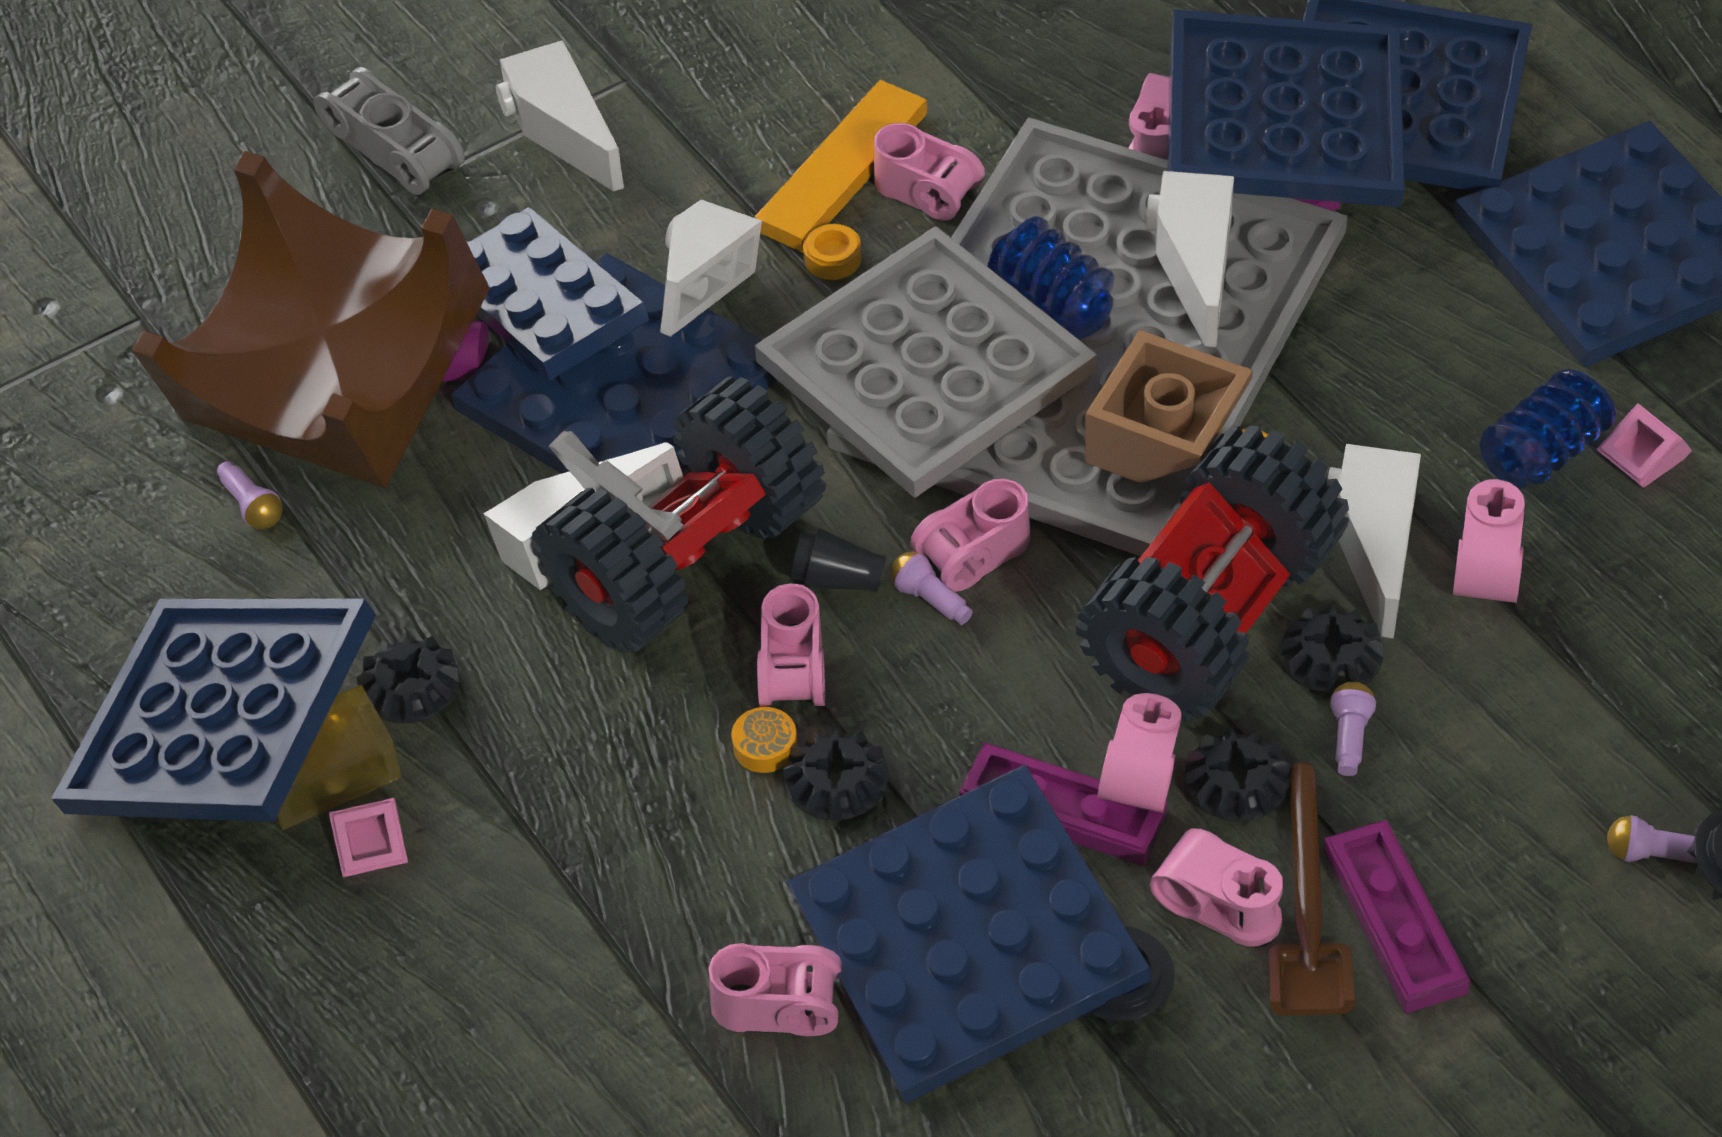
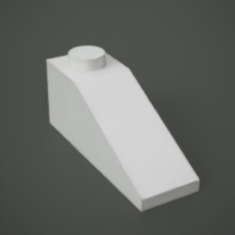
[496,40,624,191]
[1146,171,1234,347]
[660,200,762,336]
[484,442,683,590]
[1328,444,1421,639]

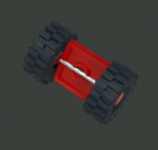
[532,376,826,654]
[1076,426,1349,721]

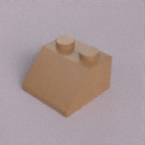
[1085,330,1253,483]

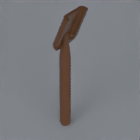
[1269,762,1355,1016]

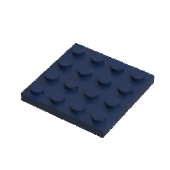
[1303,0,1532,192]
[1167,9,1404,207]
[1454,120,1722,367]
[451,253,777,474]
[51,598,376,822]
[787,764,1152,1104]

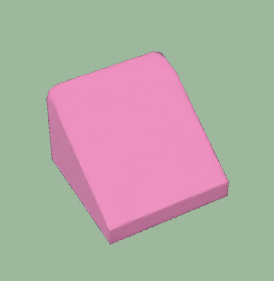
[1596,403,1692,488]
[329,798,408,878]

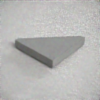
[549,431,683,541]

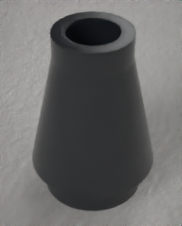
[791,528,886,593]

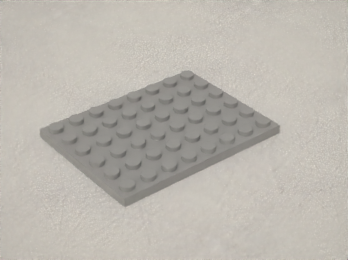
[827,117,1347,556]

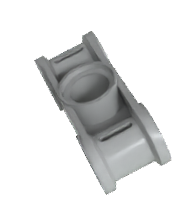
[314,67,465,195]

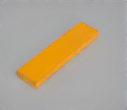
[754,80,928,253]

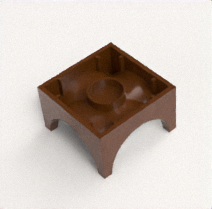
[132,150,490,488]

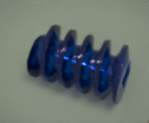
[987,216,1115,340]
[1479,369,1617,490]

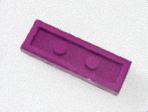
[959,742,1168,866]
[1323,819,1470,1014]

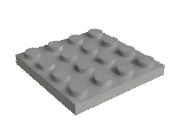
[755,226,1097,498]

